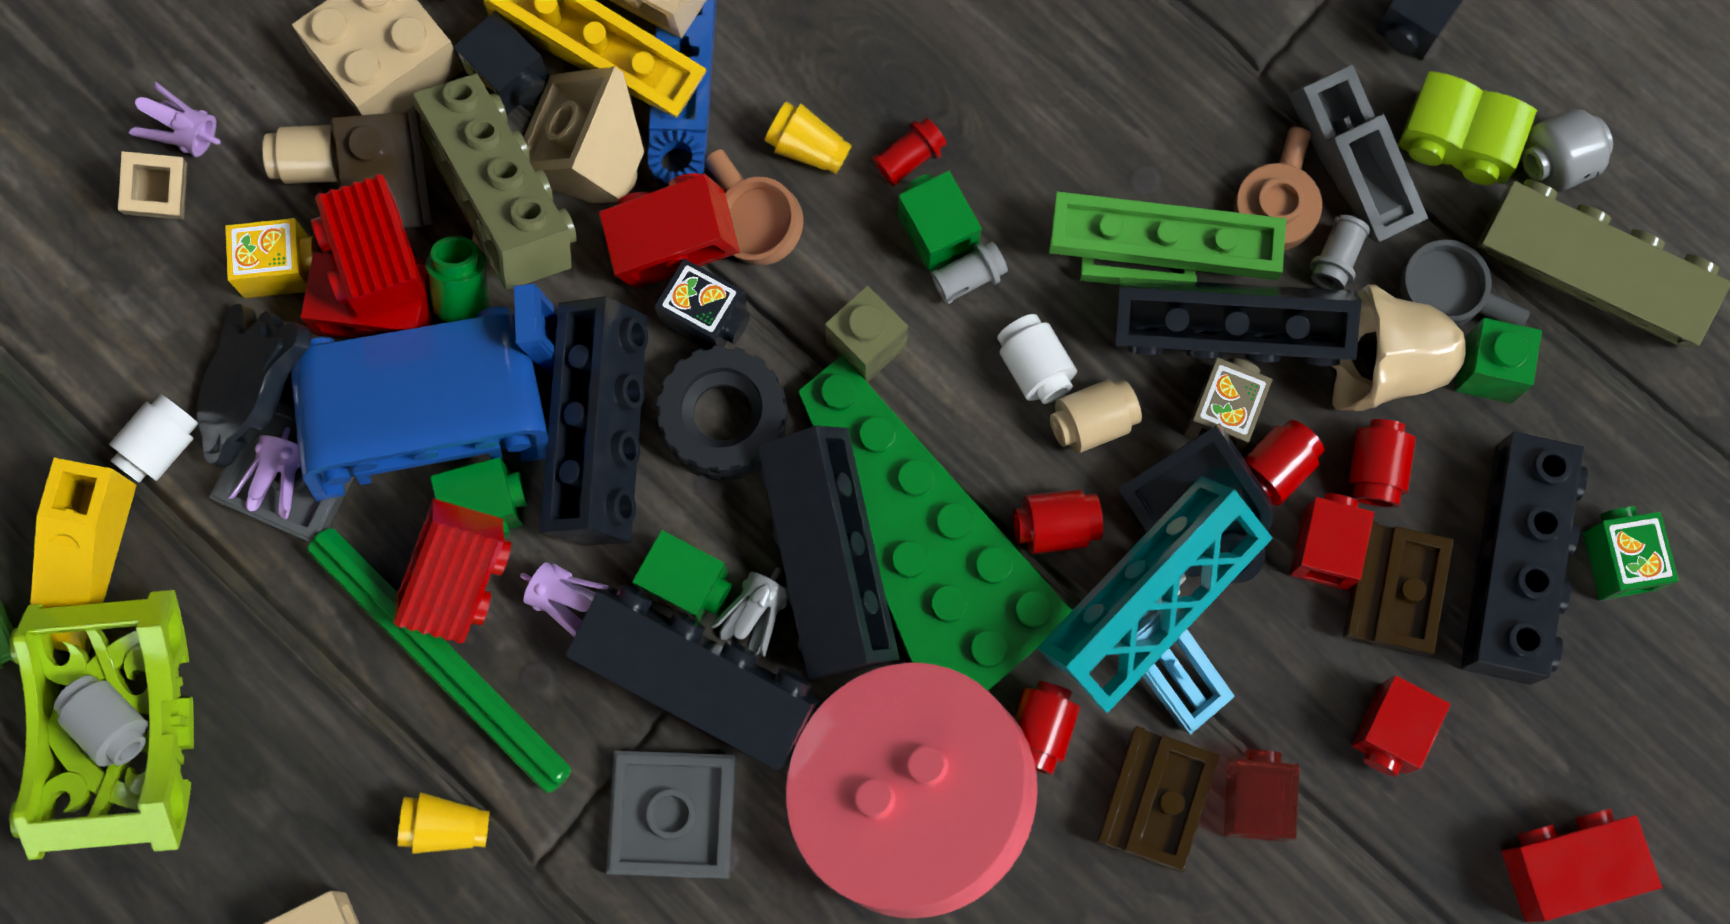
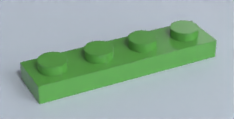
[1049,191,1287,280]

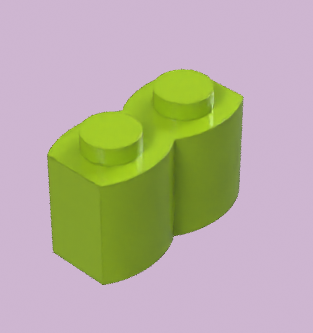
[1398,71,1537,186]

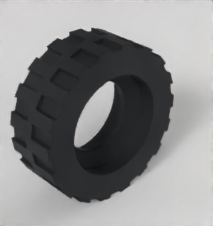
[657,345,787,481]

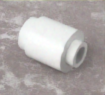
[998,314,1077,404]
[109,394,198,483]

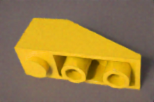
[30,458,137,655]

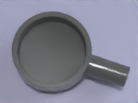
[1399,240,1530,326]

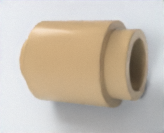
[263,125,339,184]
[1050,380,1142,453]

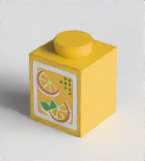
[225,218,319,298]

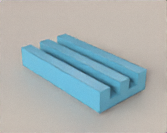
[1120,609,1235,735]

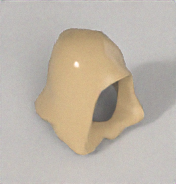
[1332,284,1466,411]

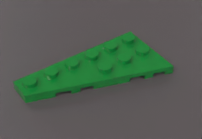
[798,355,1072,691]

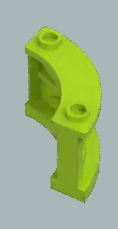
[9,590,194,860]

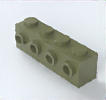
[413,73,576,291]
[1474,179,1730,349]

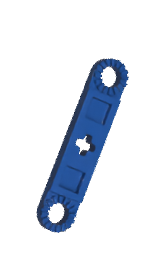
[647,0,717,188]

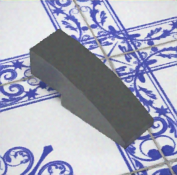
[1288,65,1428,243]

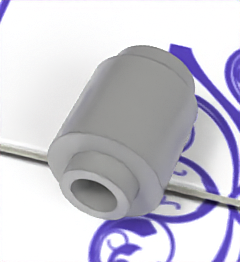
[54,675,148,766]

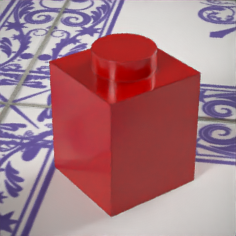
[1289,494,1375,591]
[1351,675,1451,777]

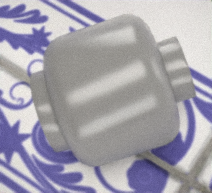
[1522,109,1613,192]

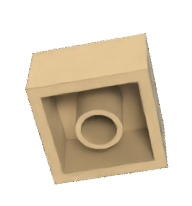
[292,0,463,116]

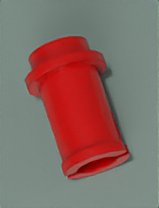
[872,118,947,187]

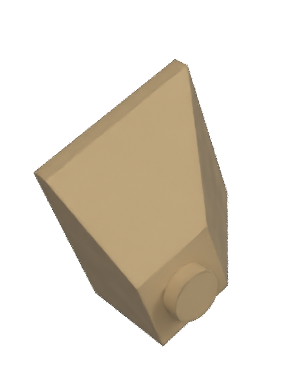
[524,66,644,203]

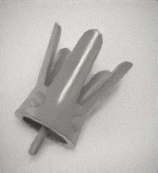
[710,568,788,657]

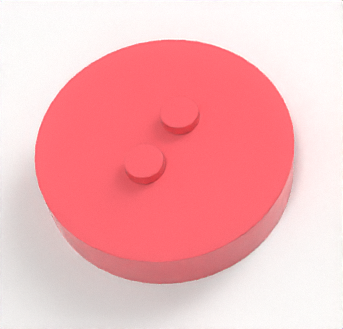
[786,663,1037,918]

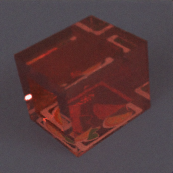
[1224,750,1300,842]

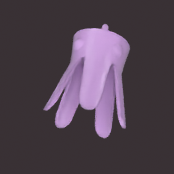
[129,82,220,157]
[228,427,301,520]
[520,562,609,637]

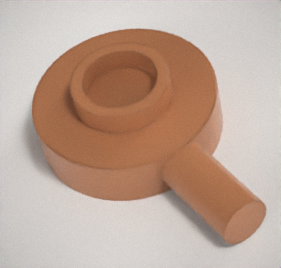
[1233,127,1322,250]
[705,150,803,266]

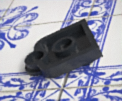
[1118,423,1274,584]

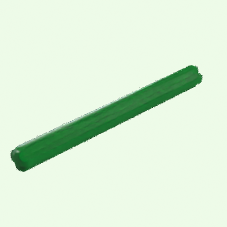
[307,528,572,794]

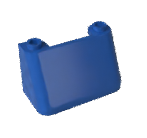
[291,307,548,501]

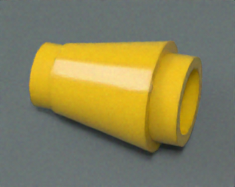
[764,102,852,175]
[398,792,490,854]

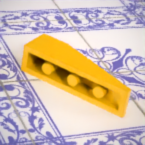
[483,0,707,119]

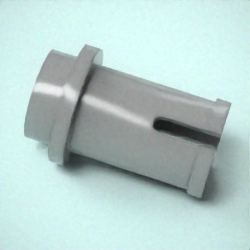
[1310,215,1370,290]
[931,242,1008,305]

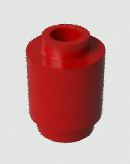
[1244,419,1324,506]
[1348,419,1416,508]
[1013,489,1103,554]
[1014,681,1081,775]

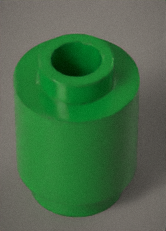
[426,236,490,322]

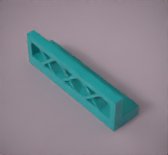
[1037,475,1272,713]

